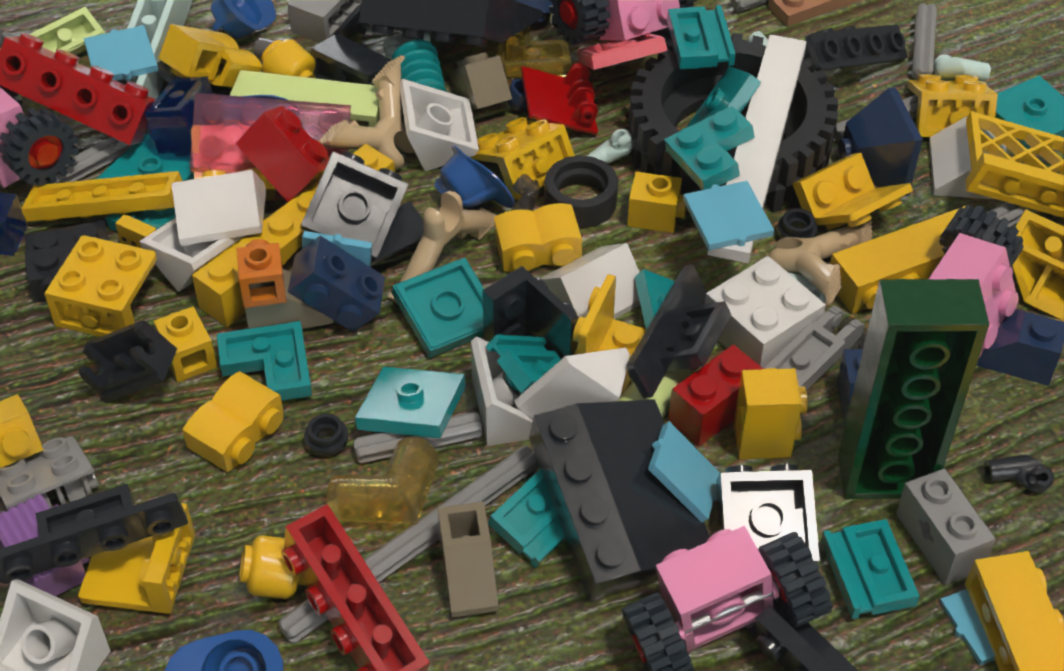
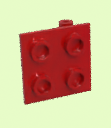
[521,63,598,135]

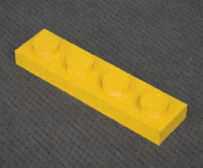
[21,171,183,222]

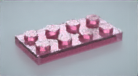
[190,93,351,174]

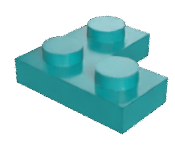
[664,106,755,190]
[217,321,312,401]

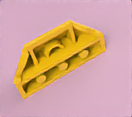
[1012,209,1064,320]

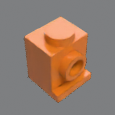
[236,239,287,308]

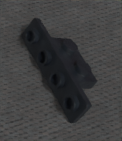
[803,24,908,71]
[626,264,732,399]
[0,483,188,584]
[743,598,858,671]

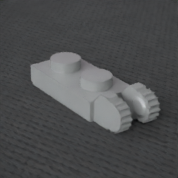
[764,305,865,391]

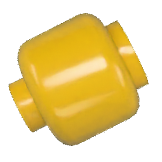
[261,39,315,78]
[239,535,306,599]

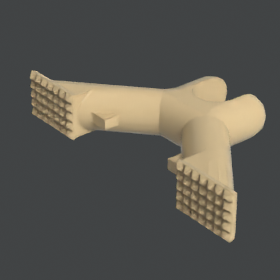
[319,56,415,169]
[387,191,497,303]
[769,217,873,305]

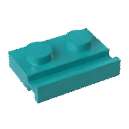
[667,5,736,69]
[486,335,562,393]
[488,469,566,568]
[821,519,920,619]

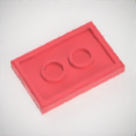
[576,33,667,70]

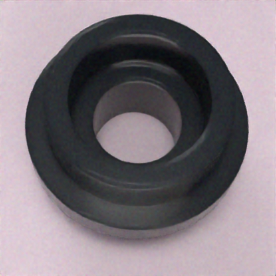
[777,208,817,239]
[304,414,348,456]

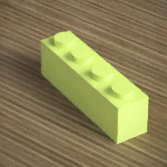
[230,70,380,138]

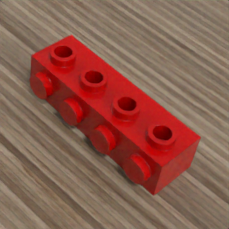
[0,33,158,145]
[281,504,430,671]

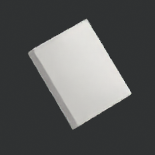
[400,79,479,172]
[929,117,1007,199]
[171,170,266,246]
[140,218,244,292]
[541,243,640,319]
[471,336,533,446]
[514,348,630,418]
[0,579,111,671]

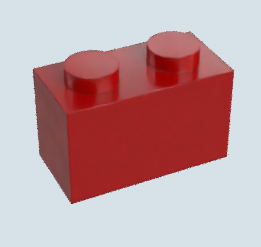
[235,105,330,202]
[668,344,764,447]

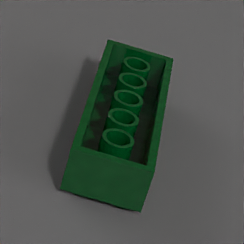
[838,279,990,499]

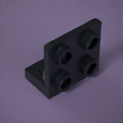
[482,266,578,359]

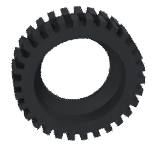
[628,33,838,213]

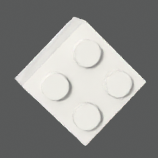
[705,256,826,368]

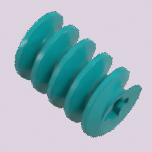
[392,40,447,108]

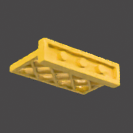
[965,111,1064,218]

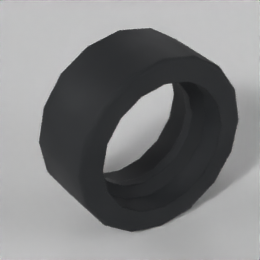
[544,155,618,228]

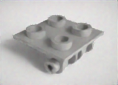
[0,435,99,511]

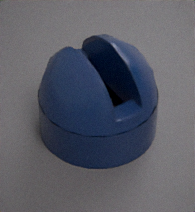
[508,79,528,111]

